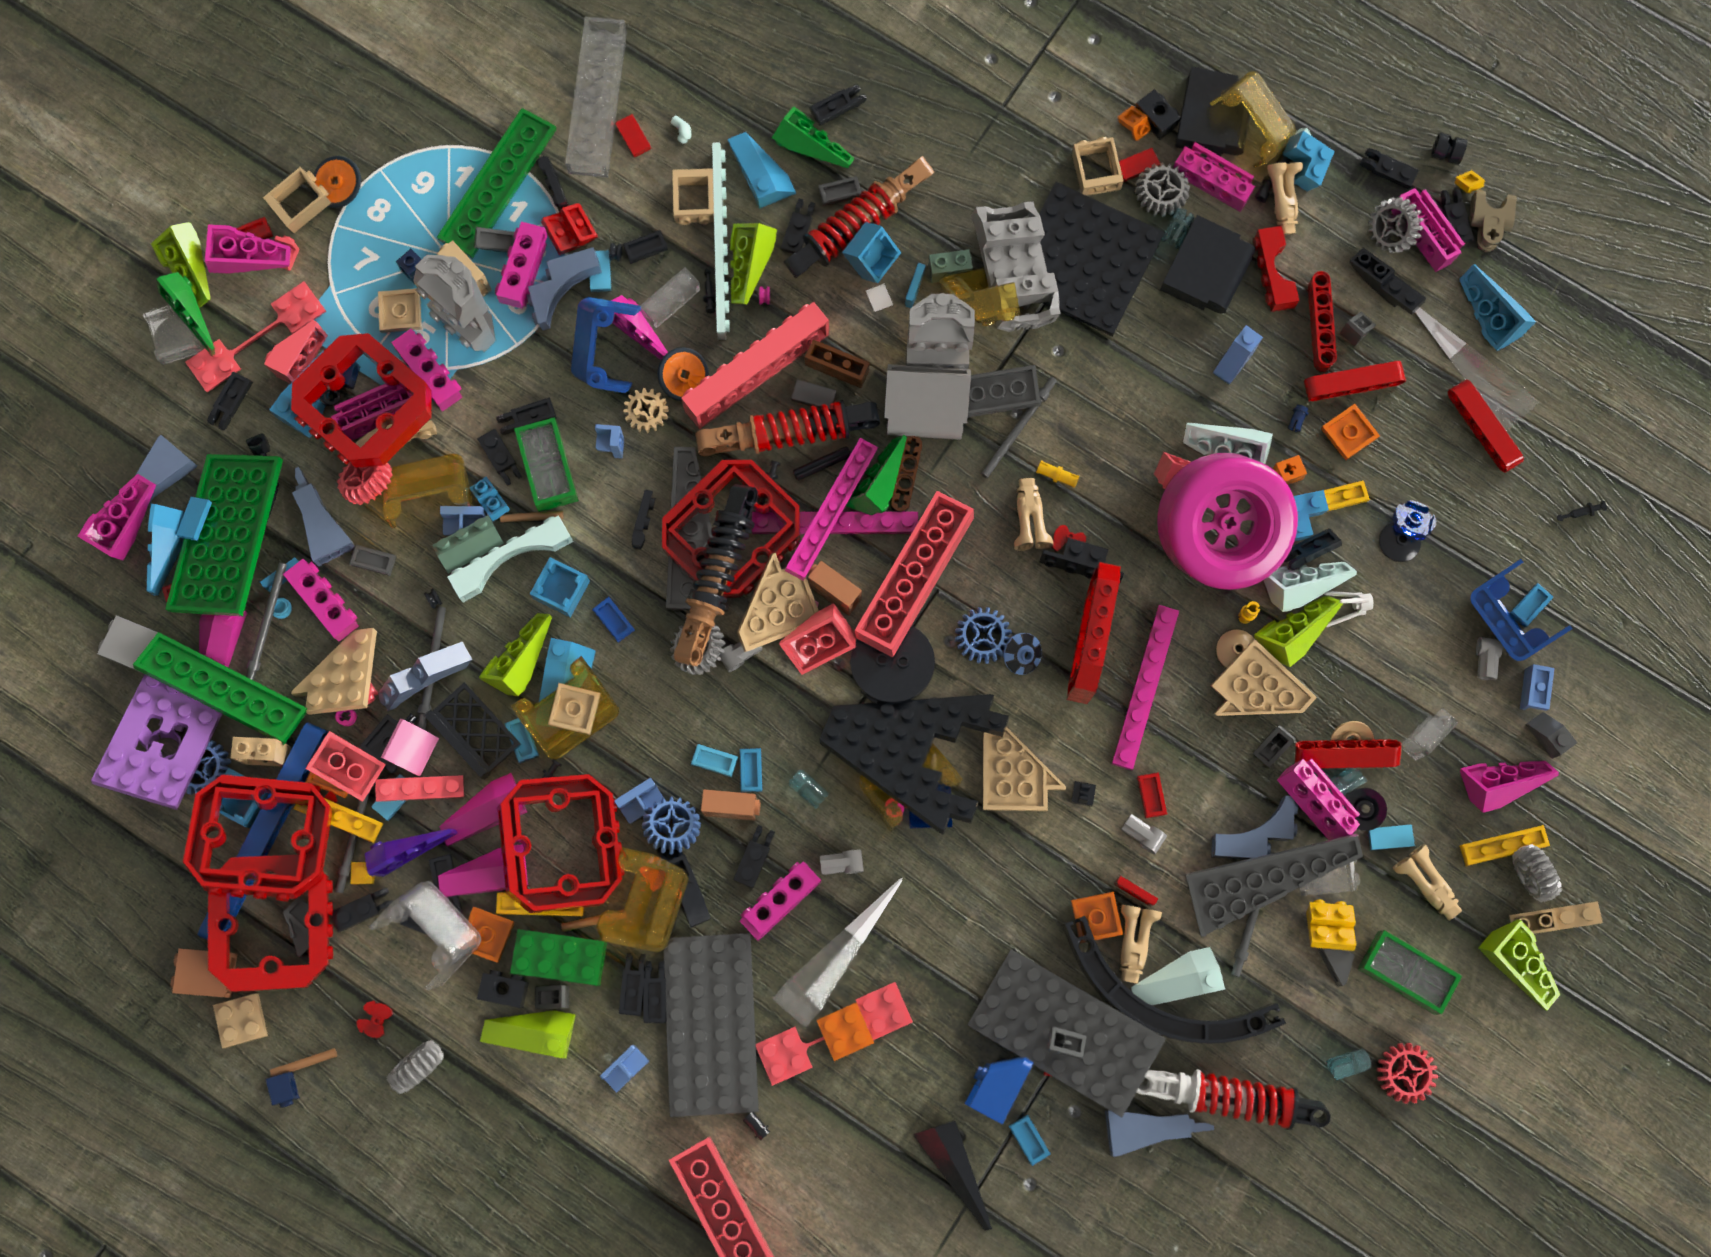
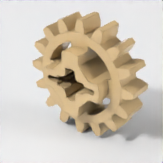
[623,388,669,433]

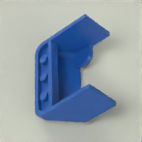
[571,297,641,393]
[1470,559,1573,661]
[964,1057,1033,1124]

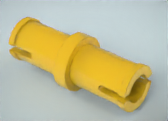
[1036,461,1080,488]
[1238,601,1260,624]

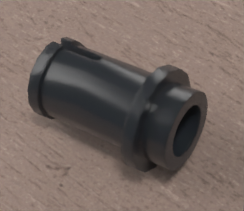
[743,1111,770,1141]

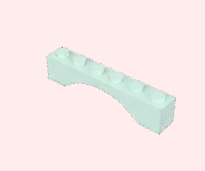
[448,515,573,603]

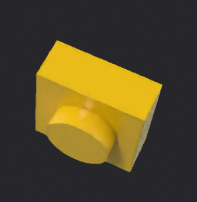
[1455,170,1485,193]
[351,862,375,885]

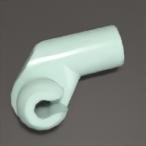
[671,115,691,144]

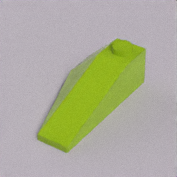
[1254,595,1343,667]
[479,613,552,696]
[1478,919,1560,1011]
[480,1010,576,1059]

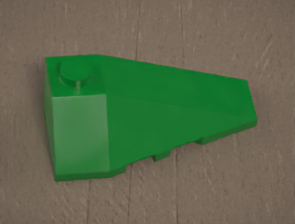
[772,106,854,168]
[156,272,215,356]
[846,435,907,515]

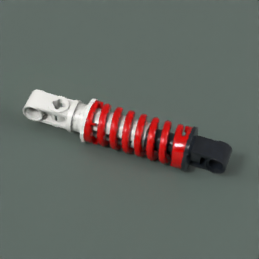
[1137,1069,1331,1131]

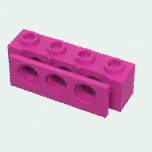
[1173,142,1255,212]
[1391,188,1465,272]
[495,221,547,309]
[391,328,463,412]
[331,384,412,441]
[283,559,359,642]
[1277,759,1360,840]
[740,861,821,941]

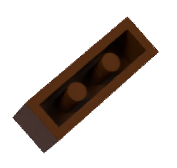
[805,339,870,388]

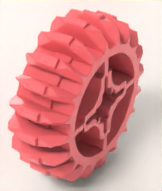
[337,462,393,505]
[1376,1043,1438,1104]

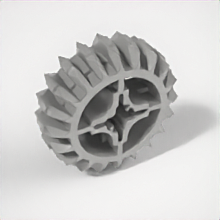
[1135,162,1190,217]
[1368,197,1424,253]
[670,625,726,675]
[1512,844,1561,902]
[387,1041,444,1094]

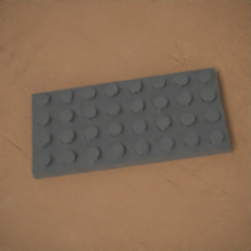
[663,933,759,1117]
[968,949,1166,1118]

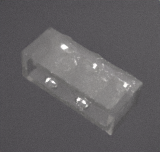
[640,267,700,329]

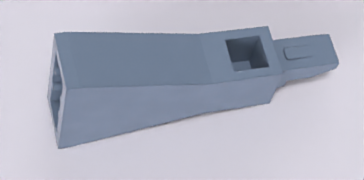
[135,435,197,503]
[292,467,355,567]
[1105,1110,1214,1157]

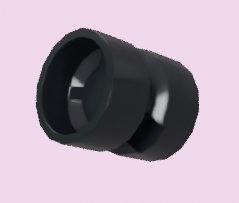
[1431,132,1468,165]

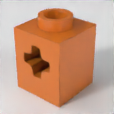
[1272,455,1307,485]

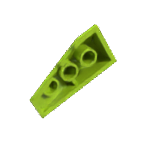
[151,222,211,308]
[730,223,777,305]

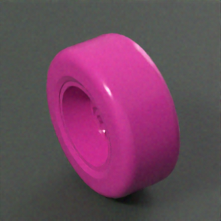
[1157,453,1298,590]

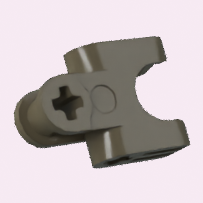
[1469,190,1517,252]

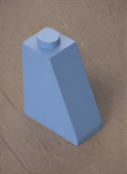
[1213,325,1263,385]

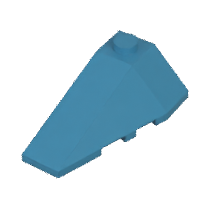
[535,638,596,728]

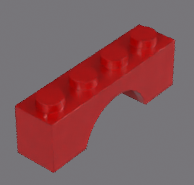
[1253,226,1299,312]

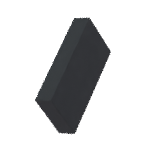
[623,230,668,264]

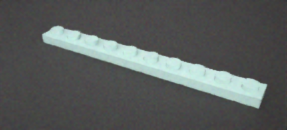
[712,143,730,340]

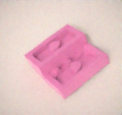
[381,719,439,777]

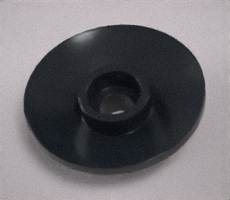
[1379,521,1421,562]
[1343,788,1387,831]

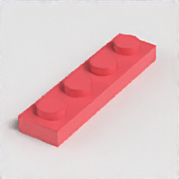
[376,775,464,802]

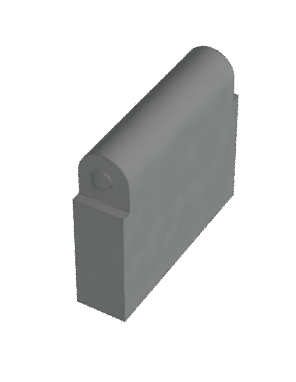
[884,364,971,440]

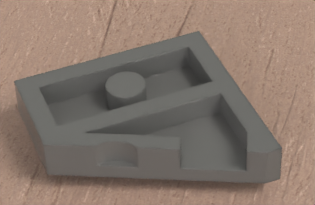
[283,896,323,957]

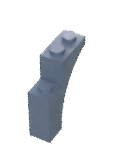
[527,247,602,331]
[378,642,472,711]
[1211,796,1298,860]

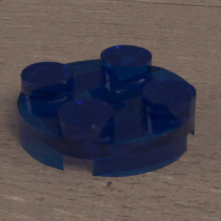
[1393,500,1436,540]

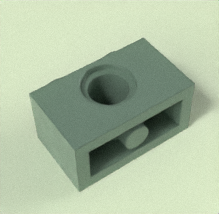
[928,249,973,283]

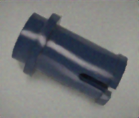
[1288,405,1309,433]

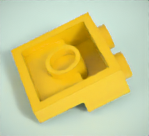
[1306,899,1356,951]

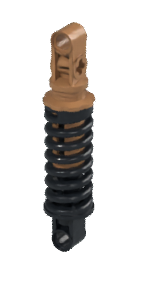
[674,484,758,666]

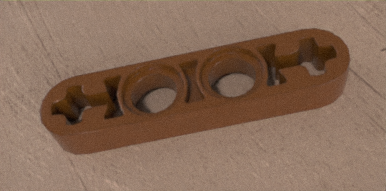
[891,436,922,512]

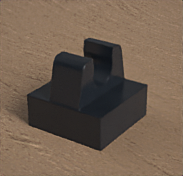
[1071,781,1096,807]

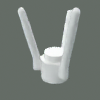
[1324,591,1373,627]

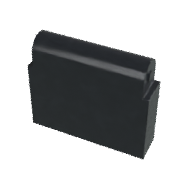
[1175,67,1256,156]
[1160,215,1256,314]

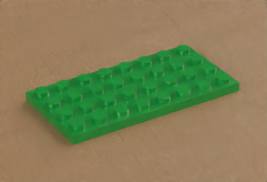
[165,454,283,616]

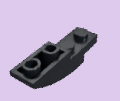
[1349,247,1426,315]
[656,847,711,928]

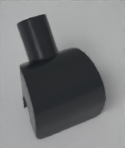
[246,433,270,456]

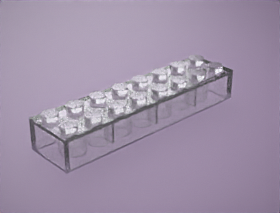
[565,17,627,177]

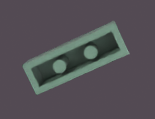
[432,515,504,574]

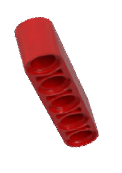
[1308,271,1337,372]
[1304,361,1406,401]
[1448,379,1524,473]
[1295,739,1402,768]

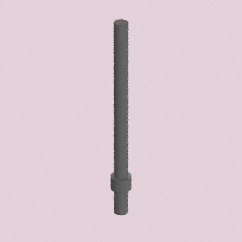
[981,377,1057,478]
[246,562,287,681]
[417,607,446,731]
[334,789,371,894]
[1231,852,1274,977]

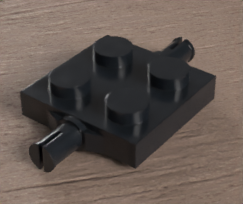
[359,713,417,774]

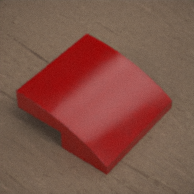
[541,203,598,255]

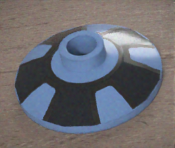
[1003,633,1042,675]

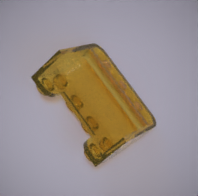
[939,268,1020,326]
[596,847,688,952]

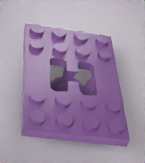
[91,674,222,810]

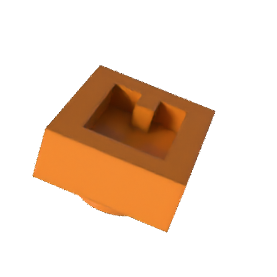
[1117,106,1151,141]

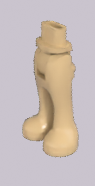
[1267,162,1303,234]
[1014,478,1053,551]
[1393,844,1462,921]
[1120,905,1162,984]

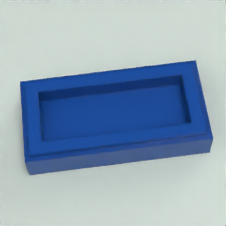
[592,597,635,643]

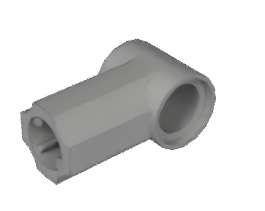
[1476,637,1503,680]
[719,642,763,672]
[1121,814,1167,854]
[820,850,864,875]

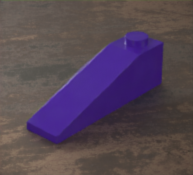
[365,829,458,877]

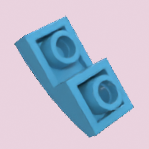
[469,477,510,521]

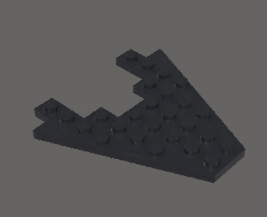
[819,694,1009,835]

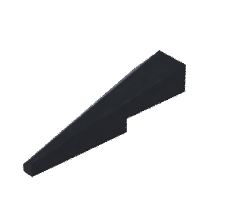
[914,1120,992,1231]

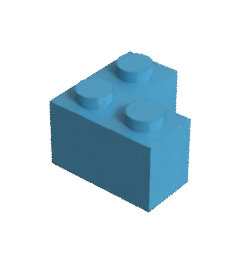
[1283,131,1335,191]
[1294,490,1329,541]

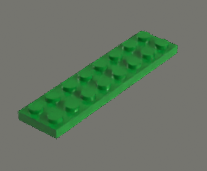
[437,108,557,259]
[133,632,307,745]

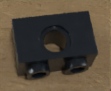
[1135,89,1181,140]
[477,970,529,1008]

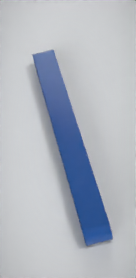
[198,722,328,941]

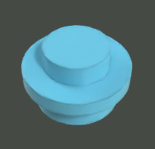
[273,598,292,619]

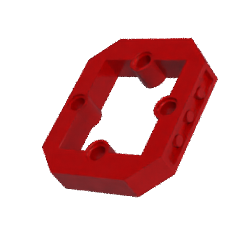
[291,333,432,468]
[662,460,800,598]
[1067,562,1121,704]
[497,774,625,913]
[183,775,332,901]
[208,854,333,992]

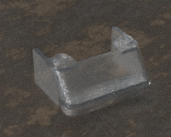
[369,881,481,990]

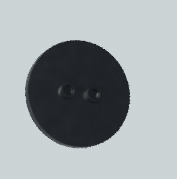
[850,626,935,704]

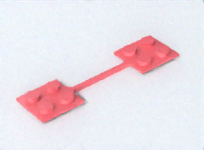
[185,281,326,393]
[756,982,913,1086]

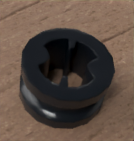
[609,243,623,262]
[319,389,341,406]
[424,588,443,609]

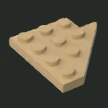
[737,553,819,652]
[291,628,377,715]
[1211,639,1317,716]
[983,727,1066,812]

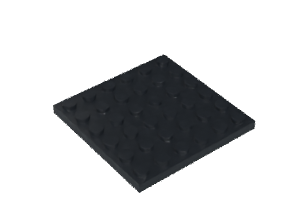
[1039,182,1165,337]

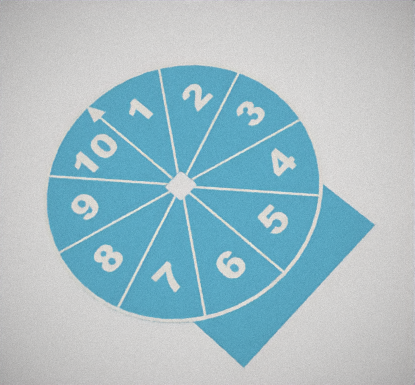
[314,145,568,402]

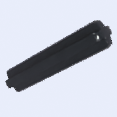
[793,446,851,481]

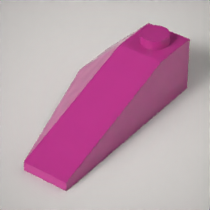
[205,225,291,274]
[611,295,668,360]
[78,474,156,560]
[199,611,247,668]
[1460,761,1559,813]
[439,773,527,846]
[438,844,528,898]

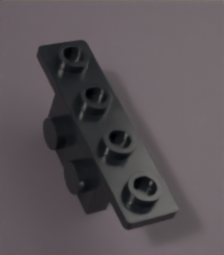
[1039,538,1124,585]

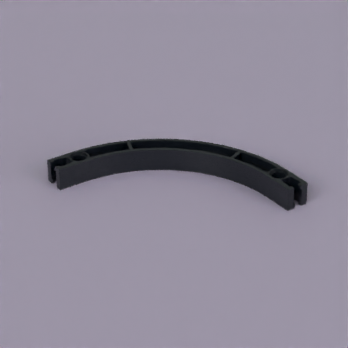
[1062,916,1286,1044]

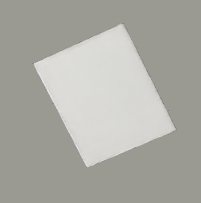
[866,284,893,312]

